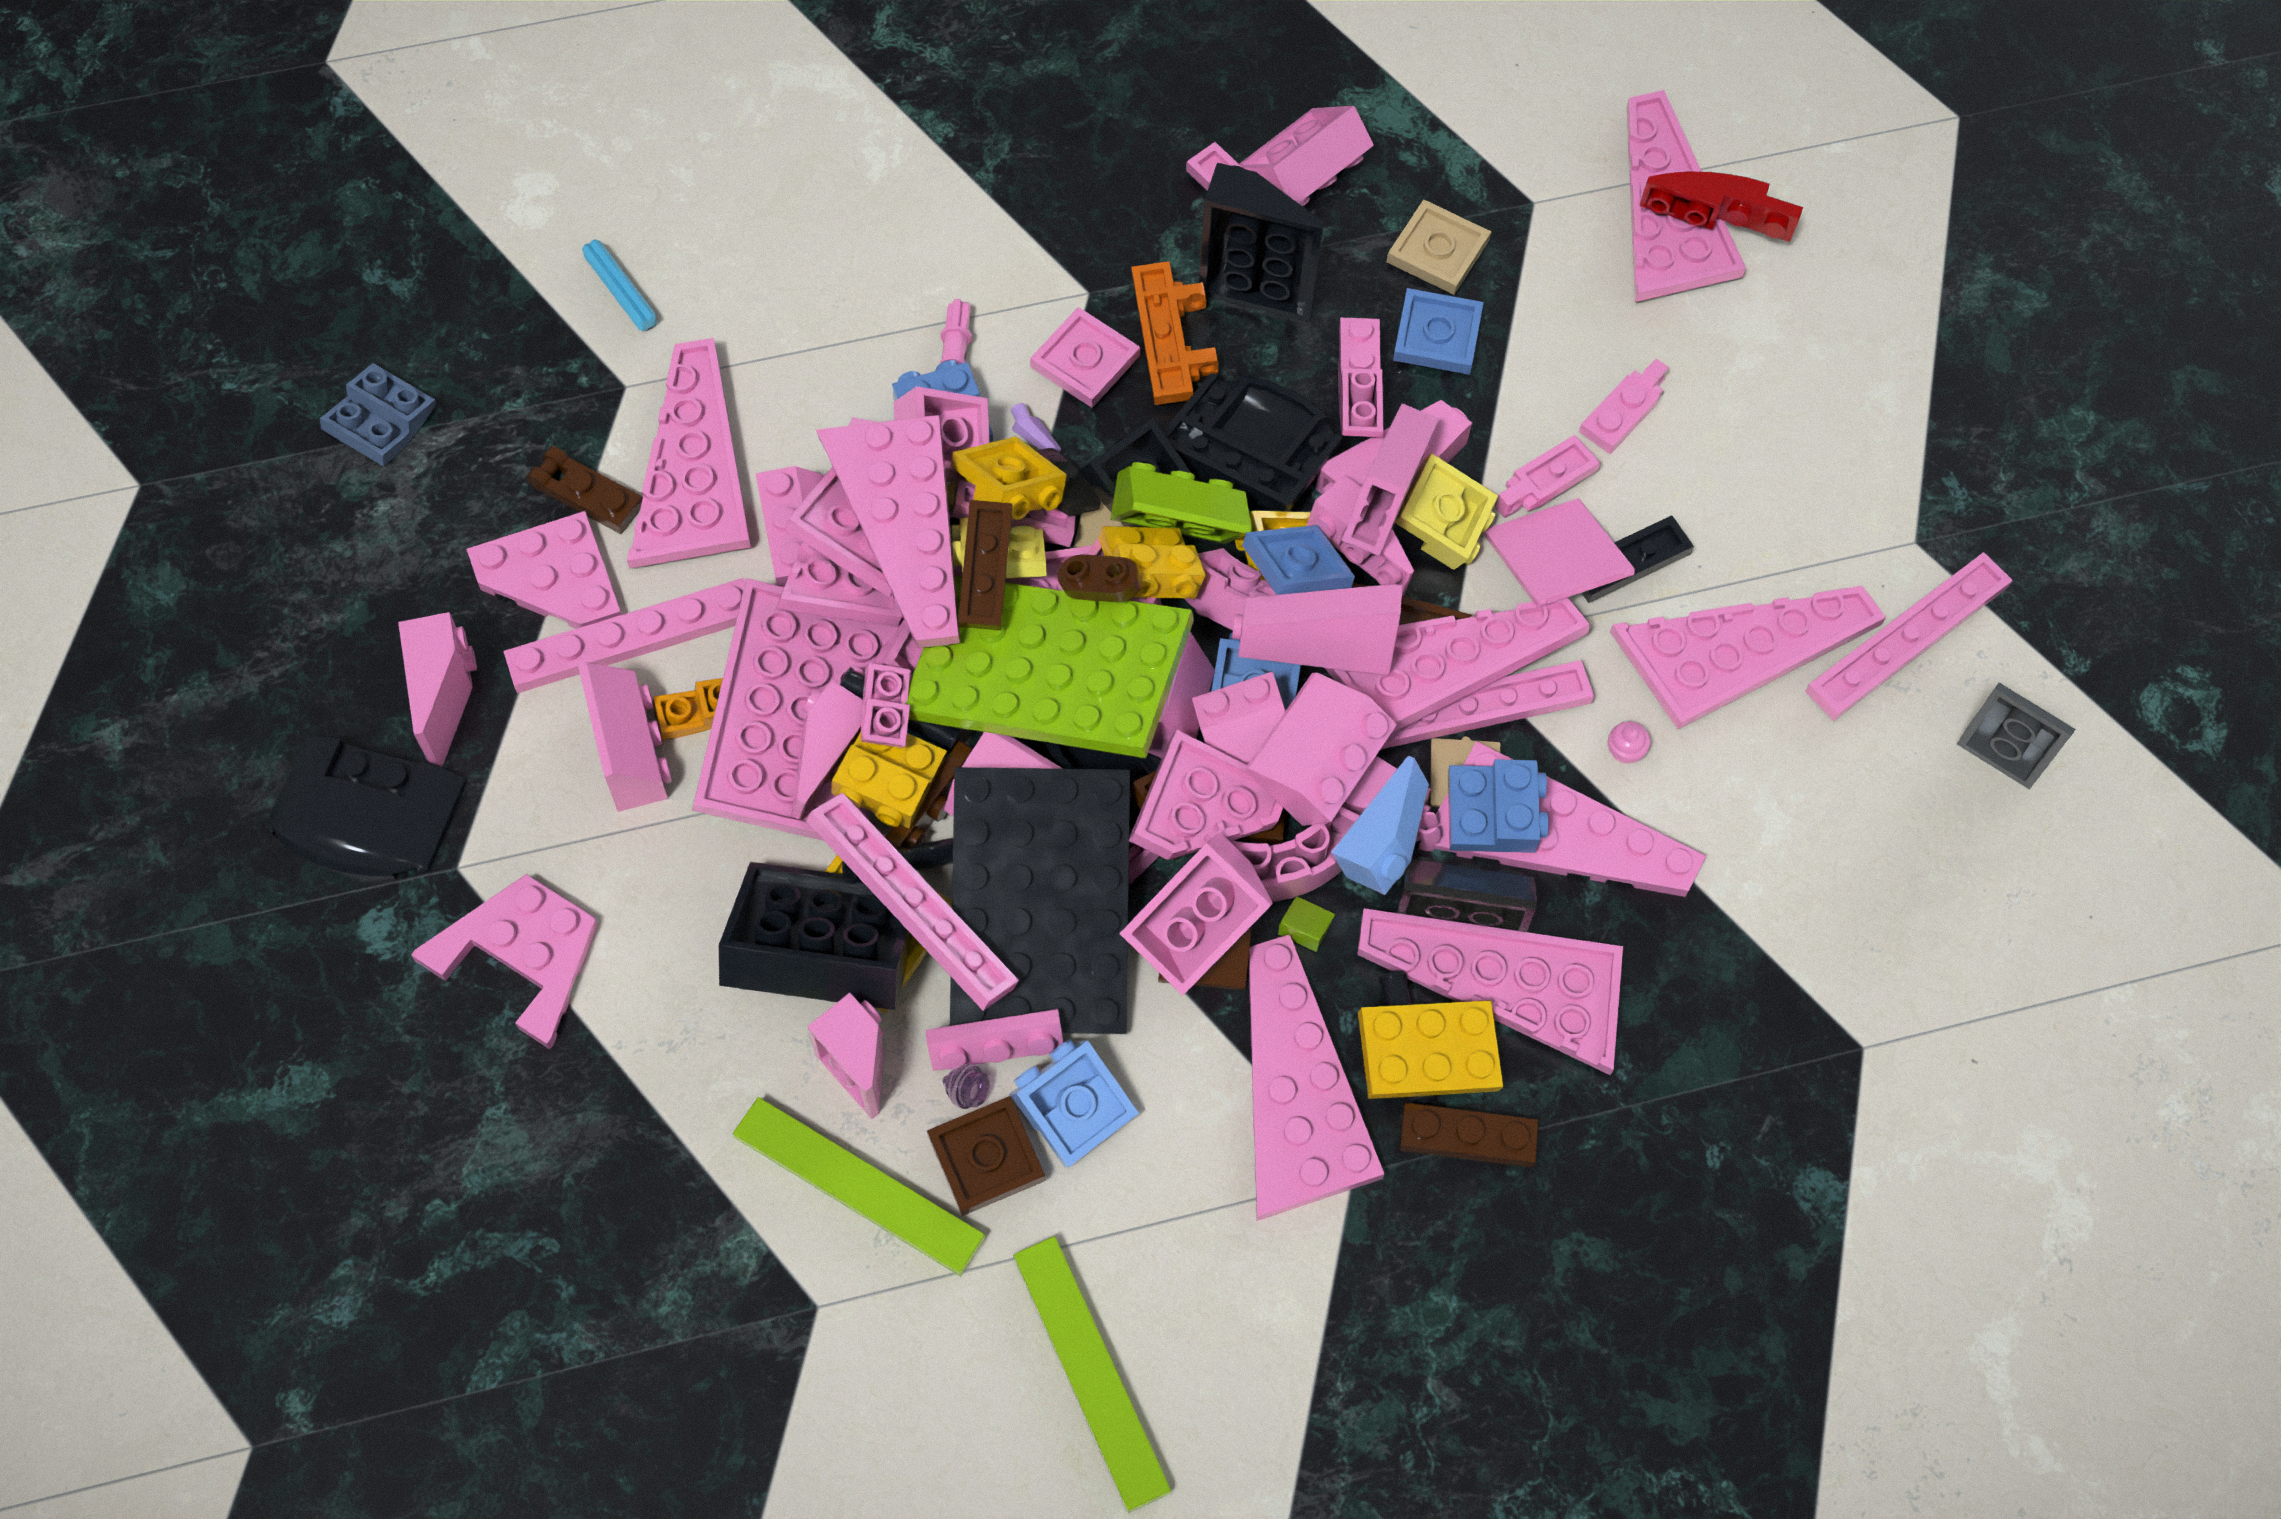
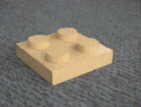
[1386,199,1491,295]

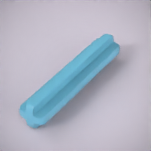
[582,239,657,331]

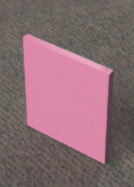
[1484,498,1635,607]

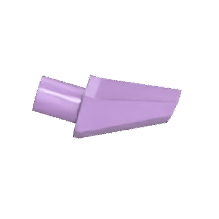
[1011,403,1061,455]

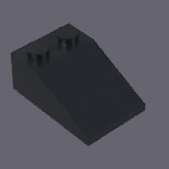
[1078,418,1197,545]

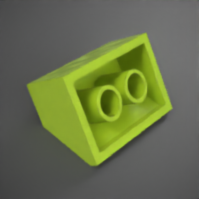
[1110,462,1252,544]

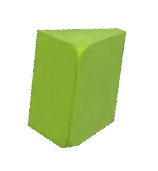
[1278,896,1335,952]

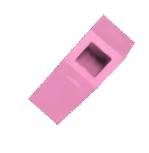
[1307,475,1414,597]

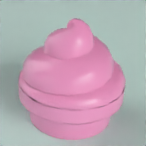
[1607,721,1651,763]

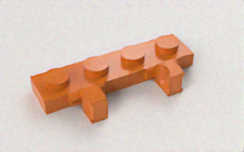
[1131,261,1218,405]

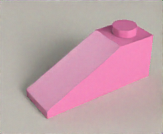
[792,680,863,820]

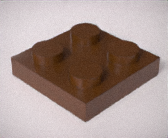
[927,1096,1046,1216]

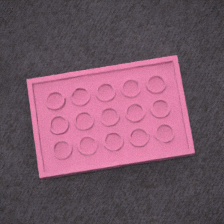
[692,578,904,841]

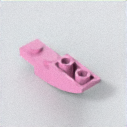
[1338,317,1383,437]

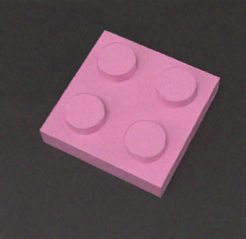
[1030,307,1140,408]

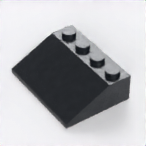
[1199,162,1324,322]
[718,862,912,1010]

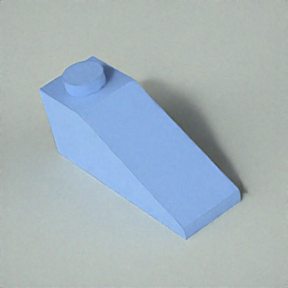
[1331,756,1429,895]

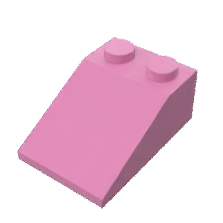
[398,612,477,768]

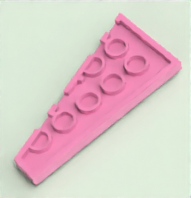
[1248,934,1384,1221]

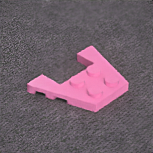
[411,874,598,1049]

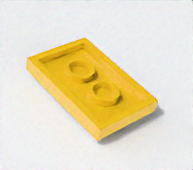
[1358,1001,1503,1099]

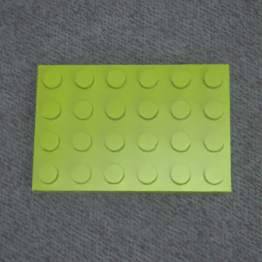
[905,575,1194,758]

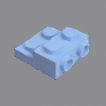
[1009,1039,1139,1167]

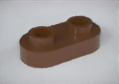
[1057,554,1142,602]

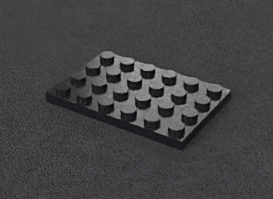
[950,767,1130,1034]

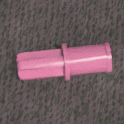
[940,299,972,364]

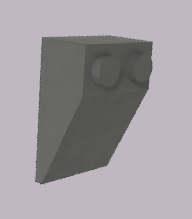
[1957,682,2076,790]

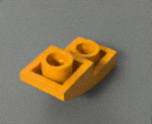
[653,678,723,741]

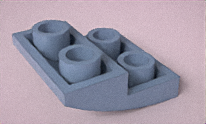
[320,363,436,467]

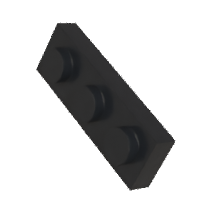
[1582,515,1694,603]

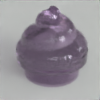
[942,1064,990,1109]

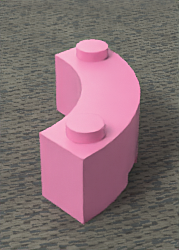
[1184,548,1276,630]
[1229,807,1360,902]

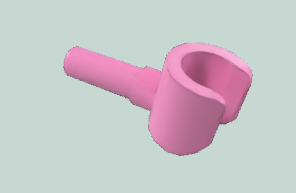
[1416,812,1441,846]

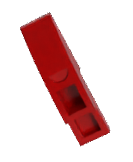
[1639,171,1803,242]

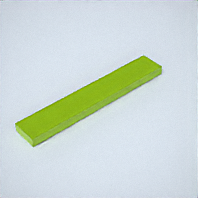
[732,1097,985,1277]
[1013,1236,1171,1514]

